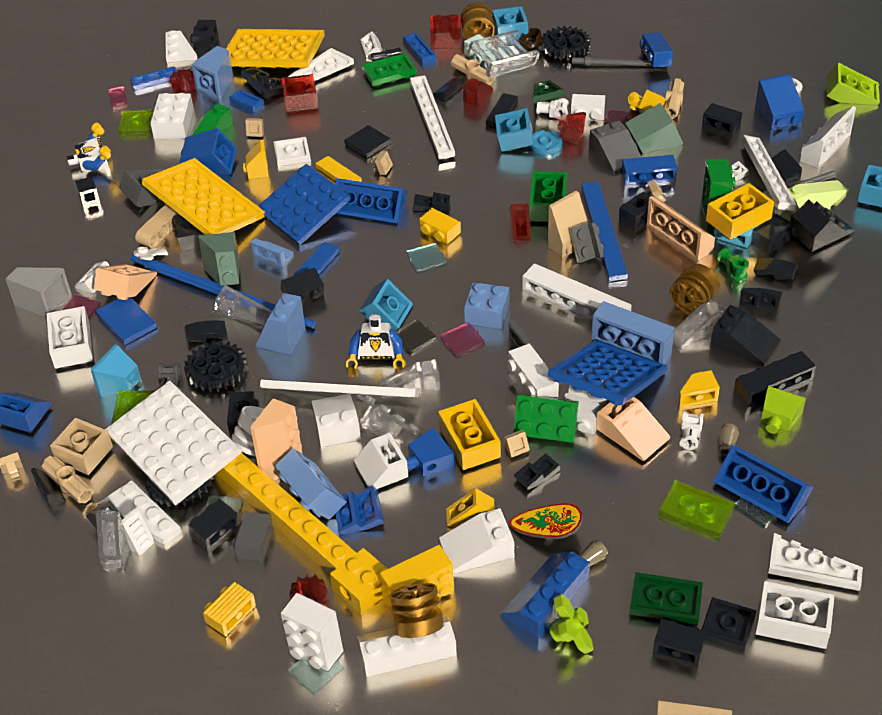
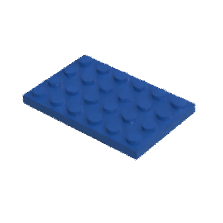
[547,339,668,405]

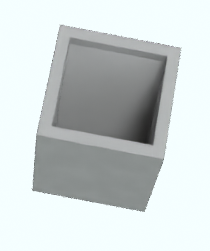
[5,267,72,318]

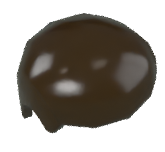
[519,28,542,50]

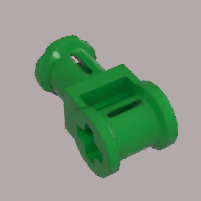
[716,248,749,282]

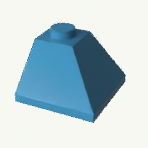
[91,344,141,398]

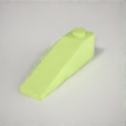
[787,180,849,215]

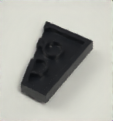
[241,67,292,98]

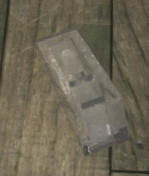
[215,285,272,328]
[673,299,726,350]
[379,359,440,399]
[96,510,131,573]

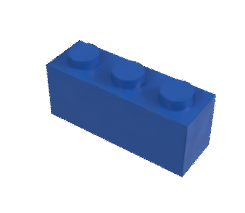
[639,32,673,67]
[621,155,677,185]

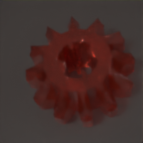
[170,69,196,93]
[289,573,328,604]

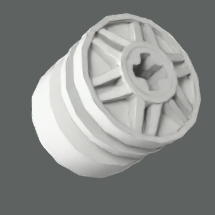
[231,406,264,457]

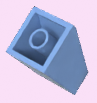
[191,46,233,100]
[256,293,306,355]

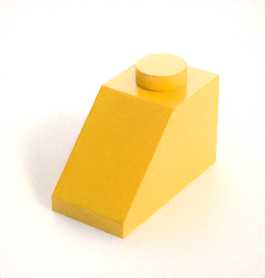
[243,140,269,179]
[678,370,720,408]
[446,488,495,527]

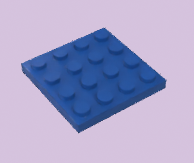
[258,163,351,246]

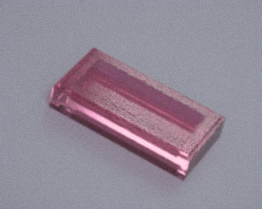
[108,86,129,112]

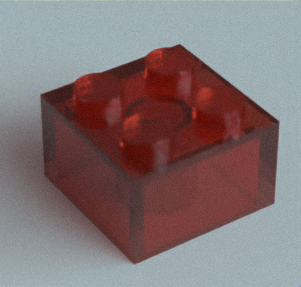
[430,14,462,49]
[281,74,318,112]

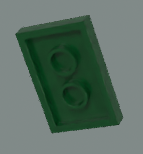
[629,572,703,625]

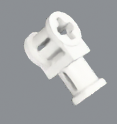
[536,98,570,120]
[680,411,704,450]

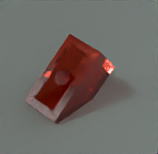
[463,78,493,107]
[557,112,586,144]
[509,203,531,240]

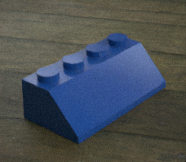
[335,178,408,223]
[713,445,814,523]
[501,551,590,639]

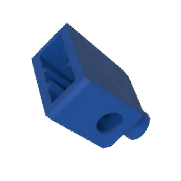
[406,428,455,476]

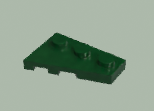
[532,80,564,104]

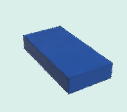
[229,89,264,112]

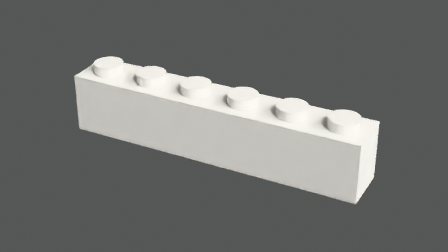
[522,263,631,320]

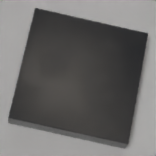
[344,125,391,158]
[701,597,757,652]

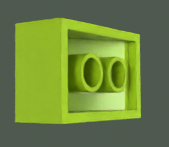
[826,63,880,105]

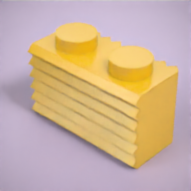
[419,208,461,244]
[203,582,256,636]

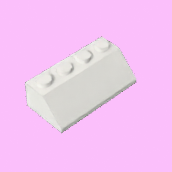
[800,106,856,168]
[357,616,457,677]

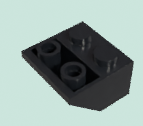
[793,199,848,243]

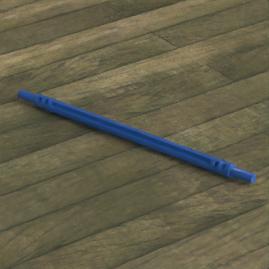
[130,254,316,328]

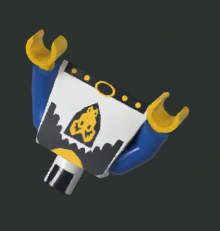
[67,122,111,172]
[346,315,406,369]

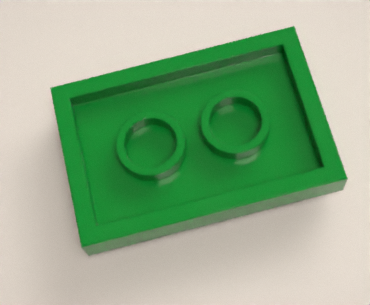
[362,53,417,86]
[513,393,579,443]

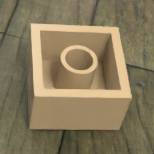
[50,418,113,475]

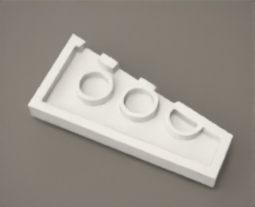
[288,48,354,87]
[97,480,182,545]
[768,533,863,591]

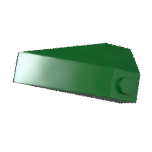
[180,104,233,153]

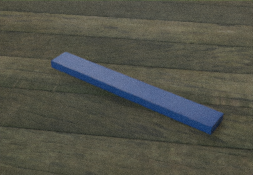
[581,182,628,281]

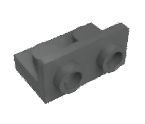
[568,221,604,263]

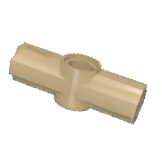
[451,54,495,87]
[664,78,684,119]
[41,456,94,503]

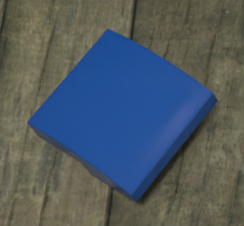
[335,486,384,534]

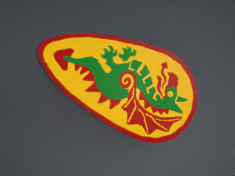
[509,503,583,539]

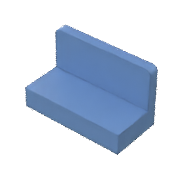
[251,238,294,267]

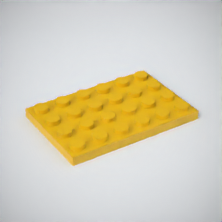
[226,29,325,69]
[142,158,265,235]

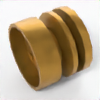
[461,3,494,41]
[669,263,720,314]
[389,583,444,638]

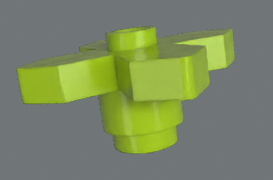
[549,594,594,654]

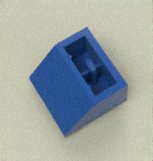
[0,392,52,433]

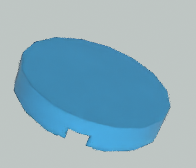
[530,130,562,155]

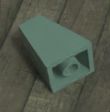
[625,103,683,153]
[199,232,240,286]

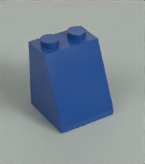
[755,74,804,130]
[179,128,237,175]

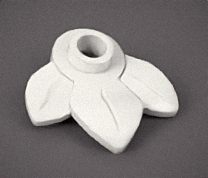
[134,247,168,260]

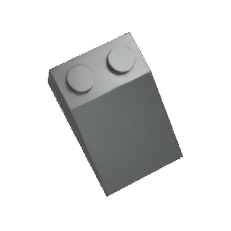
[589,120,641,174]
[119,169,166,207]

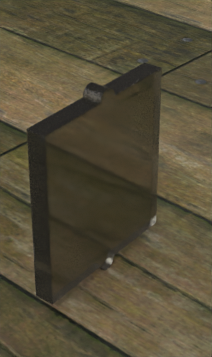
[396,319,437,354]

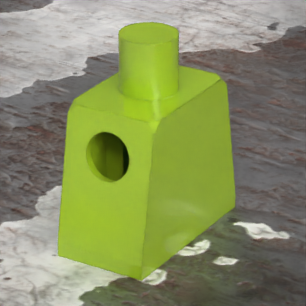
[761,386,806,434]

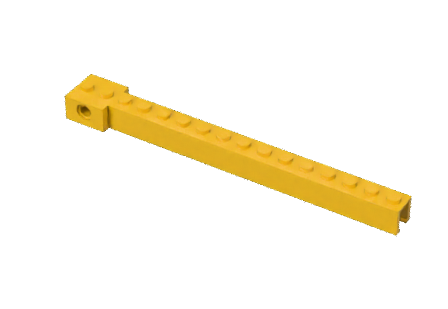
[216,453,387,616]

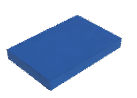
[95,297,157,345]

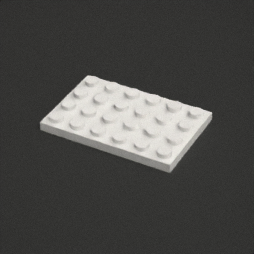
[105,381,242,505]

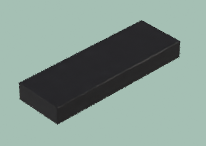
[486,93,518,127]

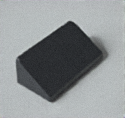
[433,76,465,101]
[771,149,802,182]
[31,468,66,508]

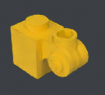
[628,90,666,113]

